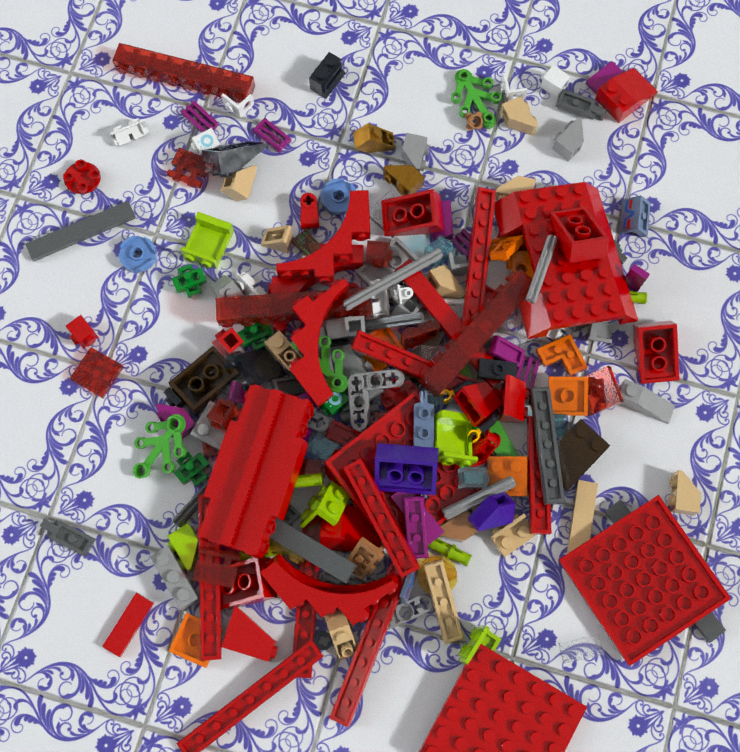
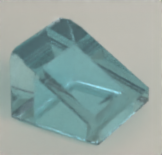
[553,414,566,436]

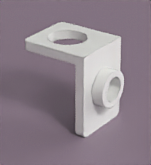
[500,73,528,102]
[221,93,254,118]

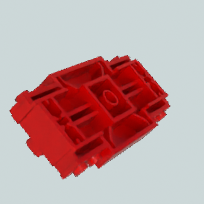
[197,384,314,559]

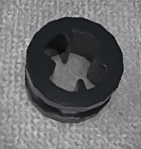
[314,631,333,650]

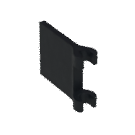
[223,347,286,392]

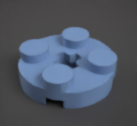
[321,179,356,215]
[118,236,157,274]

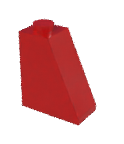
[221,607,278,662]

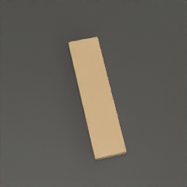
[566,480,598,554]
[422,559,464,644]

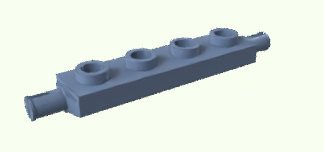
[413,391,434,499]

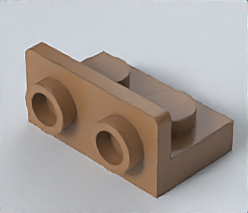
[347,537,386,580]

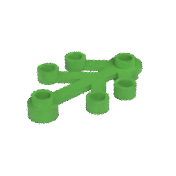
[451,69,502,129]
[292,336,348,393]
[133,414,187,479]

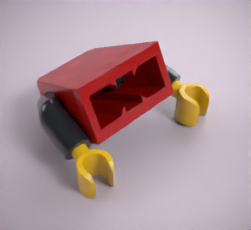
[440,380,502,443]

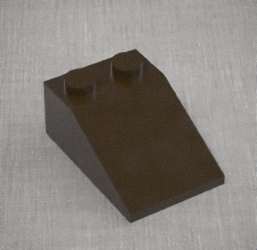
[168,346,239,417]
[557,419,611,491]

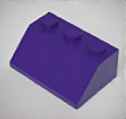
[375,443,439,495]

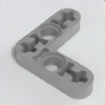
[348,369,405,430]
[361,574,433,630]

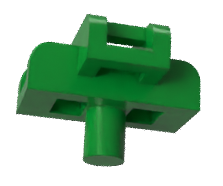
[172,264,207,298]
[237,317,273,350]
[173,452,210,487]

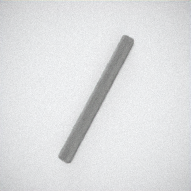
[342,248,443,311]

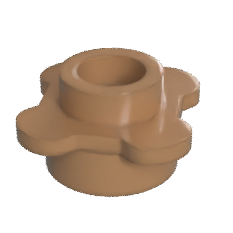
[465,111,483,131]

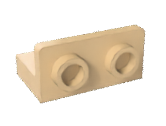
[490,513,536,558]

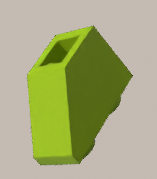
[168,523,199,572]

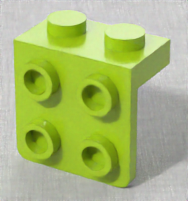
[299,481,350,528]
[458,625,502,665]

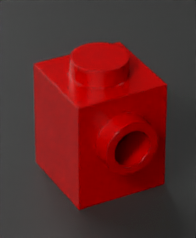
[66,315,98,348]
[212,327,244,357]

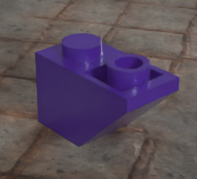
[468,492,515,532]

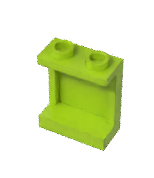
[180,212,234,269]
[434,410,478,468]

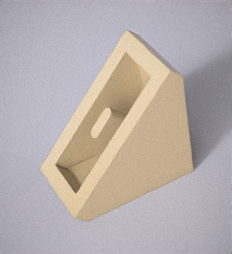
[261,225,293,253]

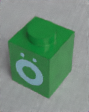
[320,385,349,418]

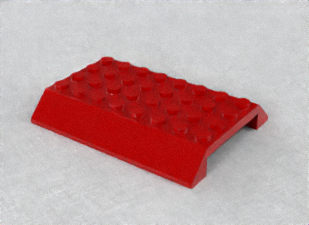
[494,182,638,339]

